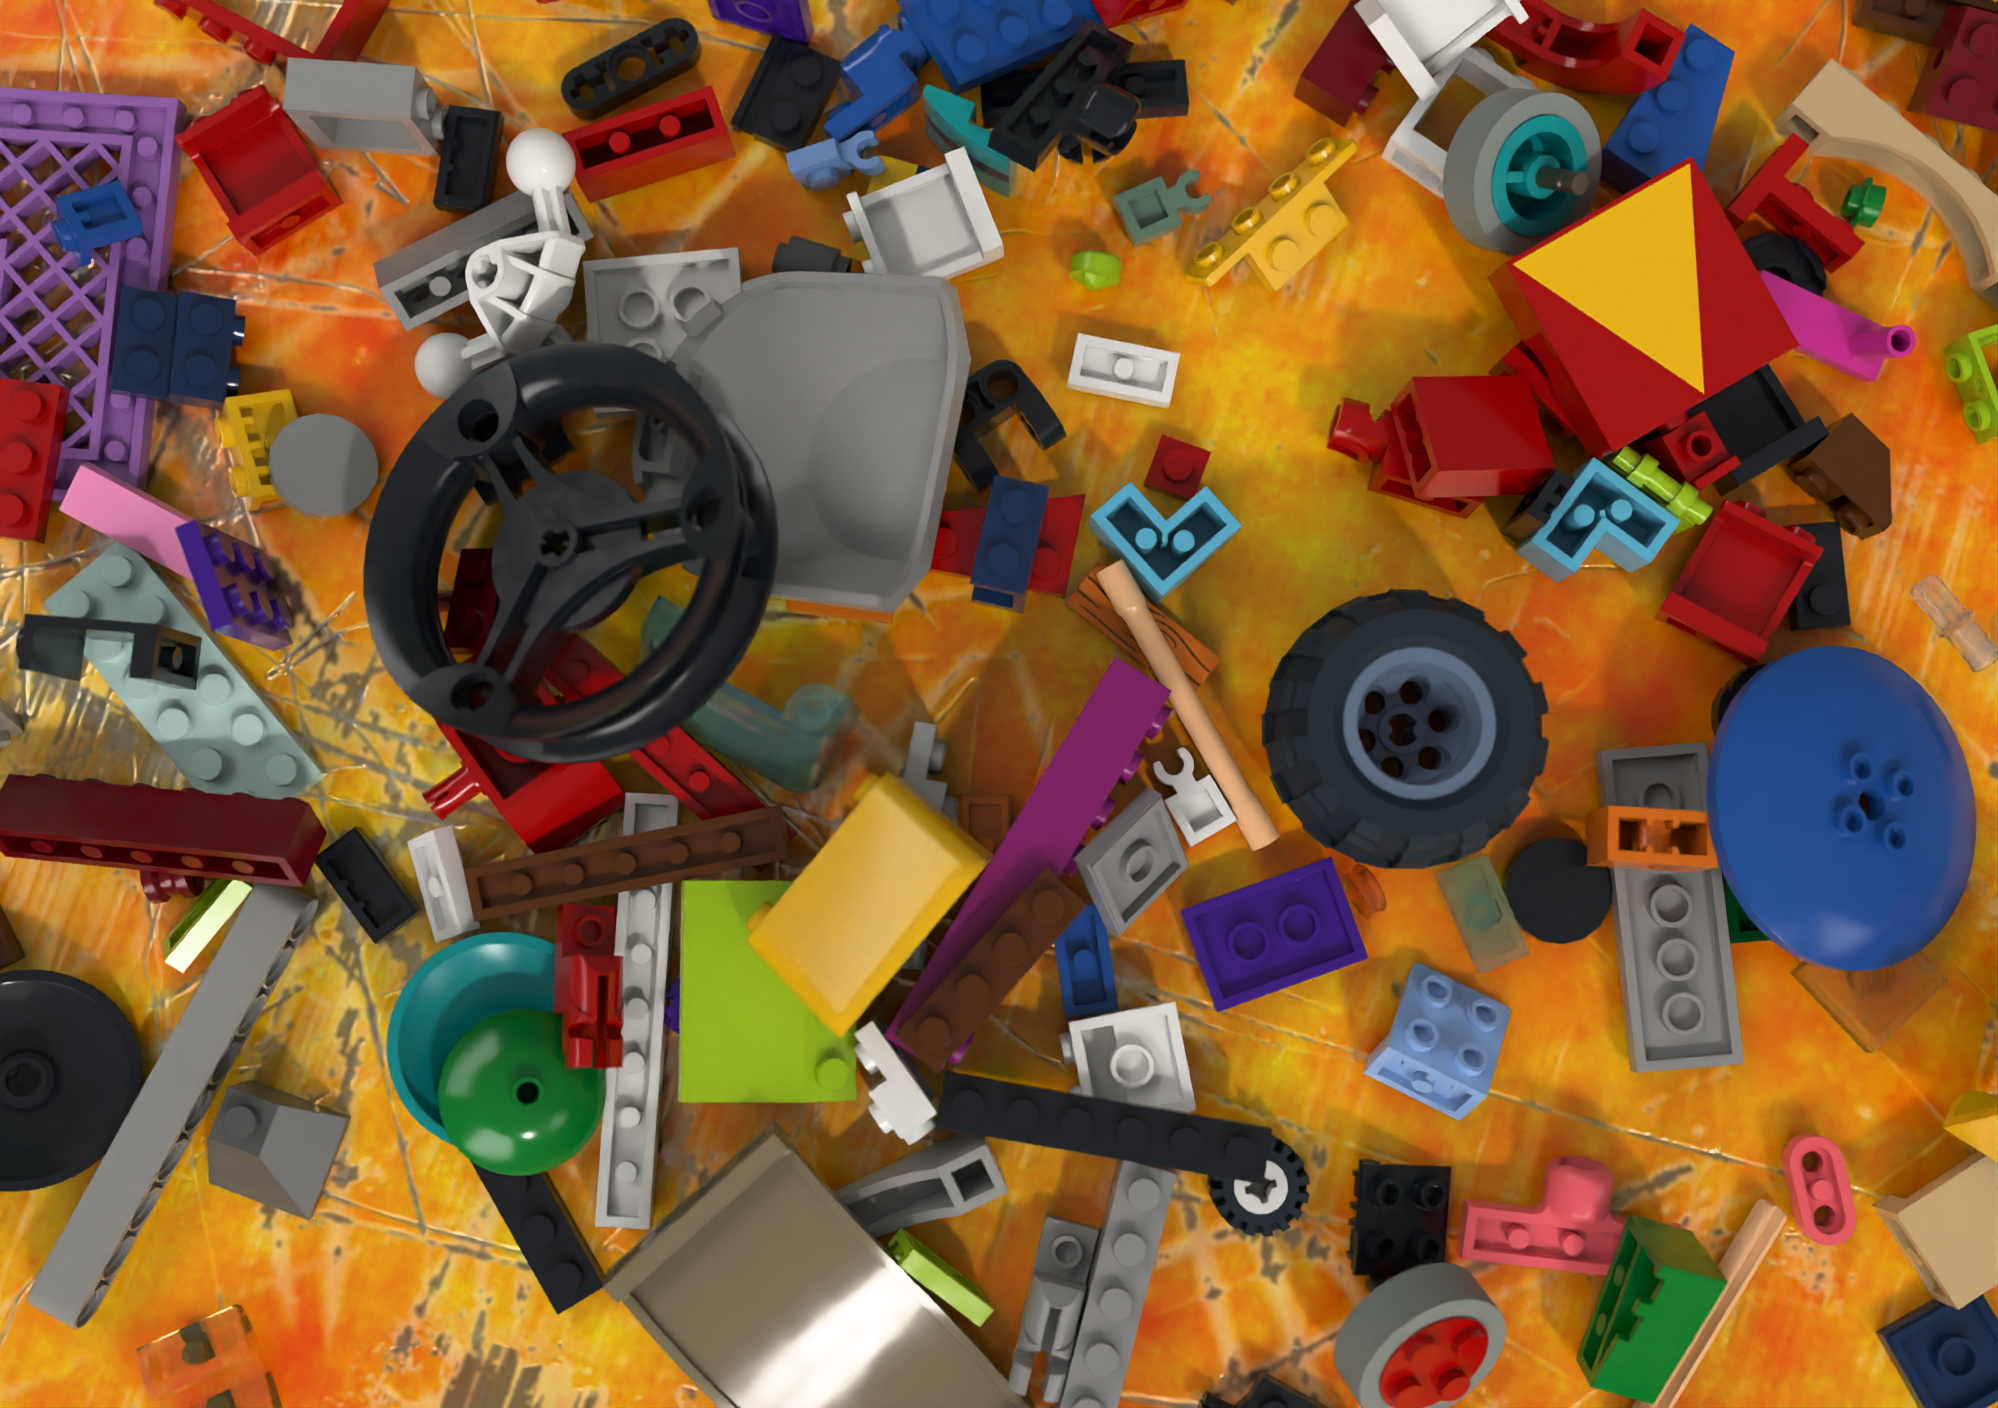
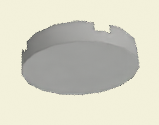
[268,413,379,519]

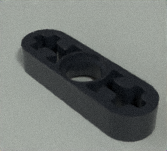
[561,18,702,120]

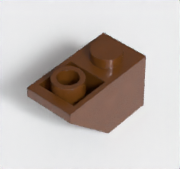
[1787,412,1892,540]

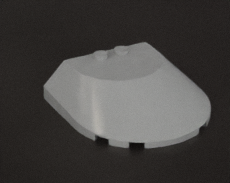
[632,271,971,613]

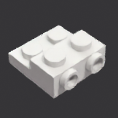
[1059,1001,1197,1112]
[854,1014,940,1145]

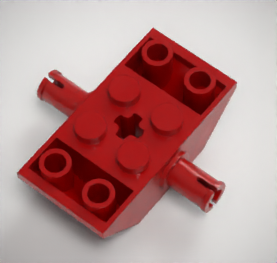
[422,655,625,854]

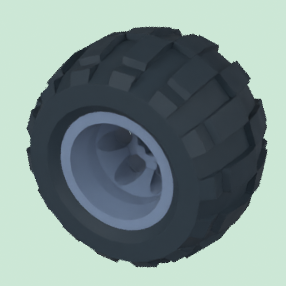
[1262,589,1549,869]

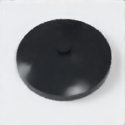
[0,969,142,1192]

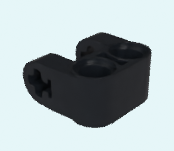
[952,360,1067,494]

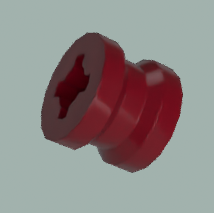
[140,871,205,904]

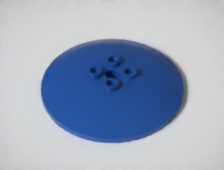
[1707,646,1976,971]

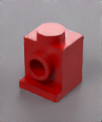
[1641,411,1741,491]

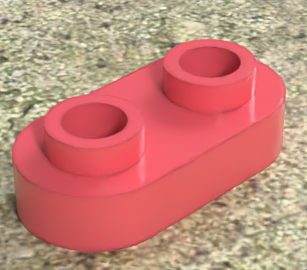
[1782,1134,1857,1246]

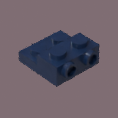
[110,286,245,410]

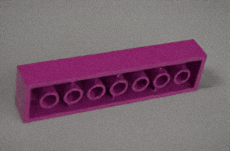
[884,657,1173,1072]

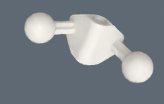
[415,128,586,400]

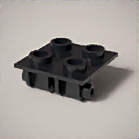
[1346,1159,1451,1276]

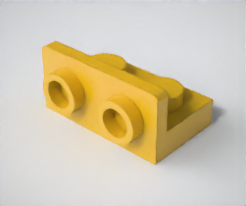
[214,389,298,512]

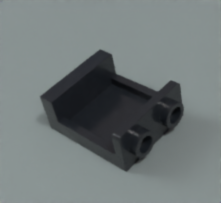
[1686,364,1830,496]

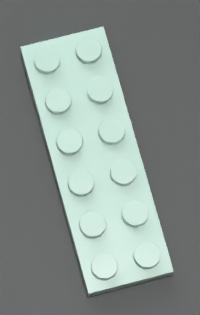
[42,541,328,800]

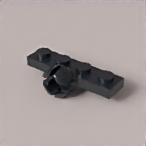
[980,59,1189,165]

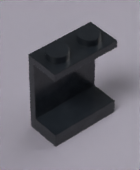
[16,614,202,690]

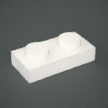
[1067,333,1180,409]
[407,825,481,943]

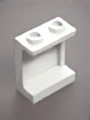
[1354,0,1529,103]
[842,146,1004,280]

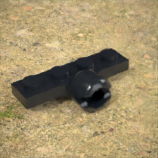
[987,20,1143,172]

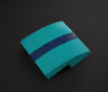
[922,84,1017,198]

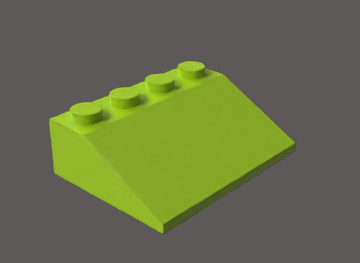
[678,881,857,1103]

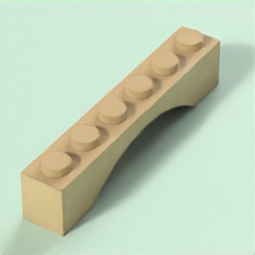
[1772,58,1998,311]

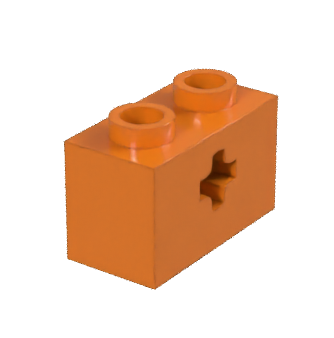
[1587,805,1718,873]

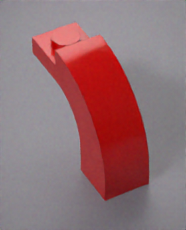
[1484,0,1687,96]

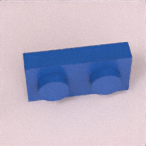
[1054,904,1119,1018]

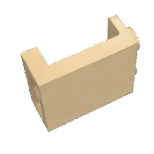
[1873,1148,1998,1310]

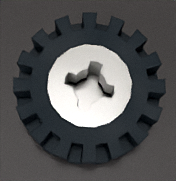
[1207,1135,1310,1237]

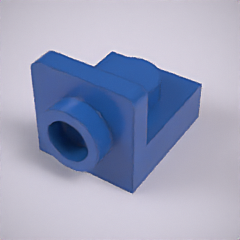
[51,180,143,267]

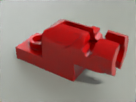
[1326,397,1484,519]
[553,904,624,1069]

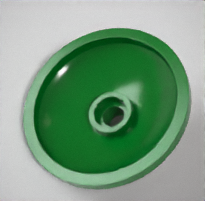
[438,1009,606,1176]

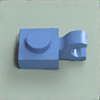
[786,130,886,191]

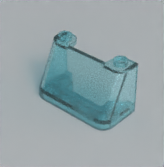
[637,595,862,794]

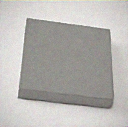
[1074,787,1189,936]

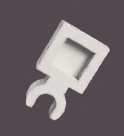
[1152,747,1237,847]

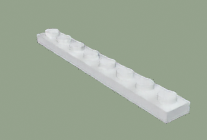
[595,792,682,1229]

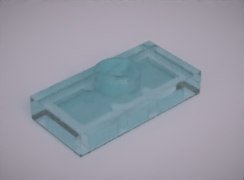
[1435,854,1530,974]

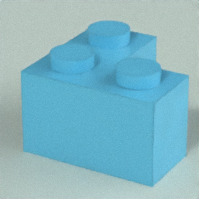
[1515,457,1681,583]
[1088,481,1242,605]

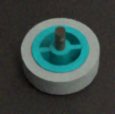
[1443,88,1602,256]

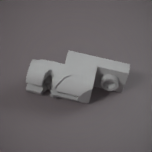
[1007,1214,1099,1403]

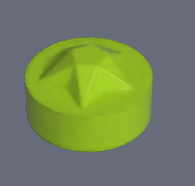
[1069,250,1123,291]

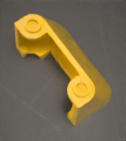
[745,770,994,1038]

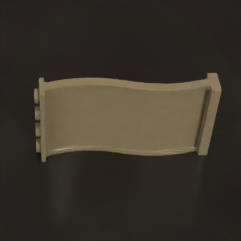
[603,1120,1035,1408]

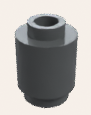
[772,235,852,273]

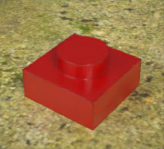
[1143,434,1211,502]

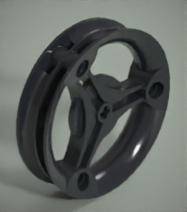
[363,341,779,764]

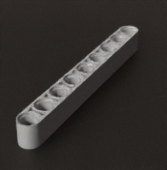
[27,883,318,1330]

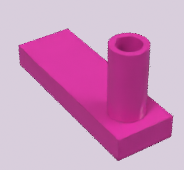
[1758,270,1916,382]

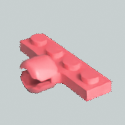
[1457,1156,1683,1275]

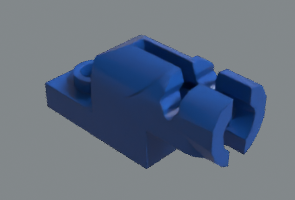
[823,10,932,143]

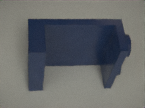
[970,475,1049,614]

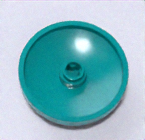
[386,932,606,1145]

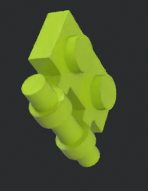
[1601,445,1713,535]

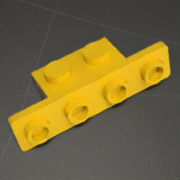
[1184,137,1359,292]

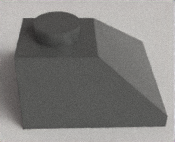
[208,1080,351,1220]

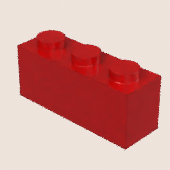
[562,85,736,204]

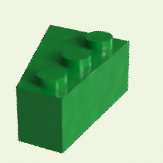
[1576,1214,1729,1404]

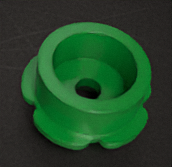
[1840,177,1887,228]

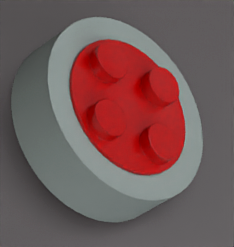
[1334,1263,1506,1408]

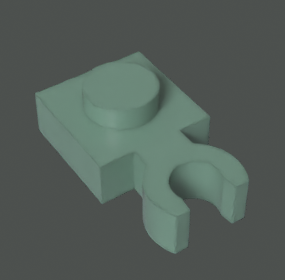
[1113,170,1212,249]

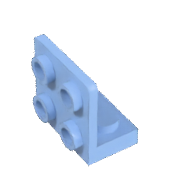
[1363,962,1511,1121]

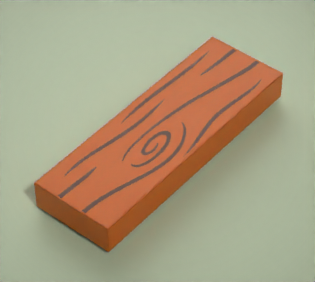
[1065,562,1222,692]

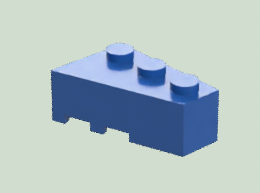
[1600,23,1735,195]

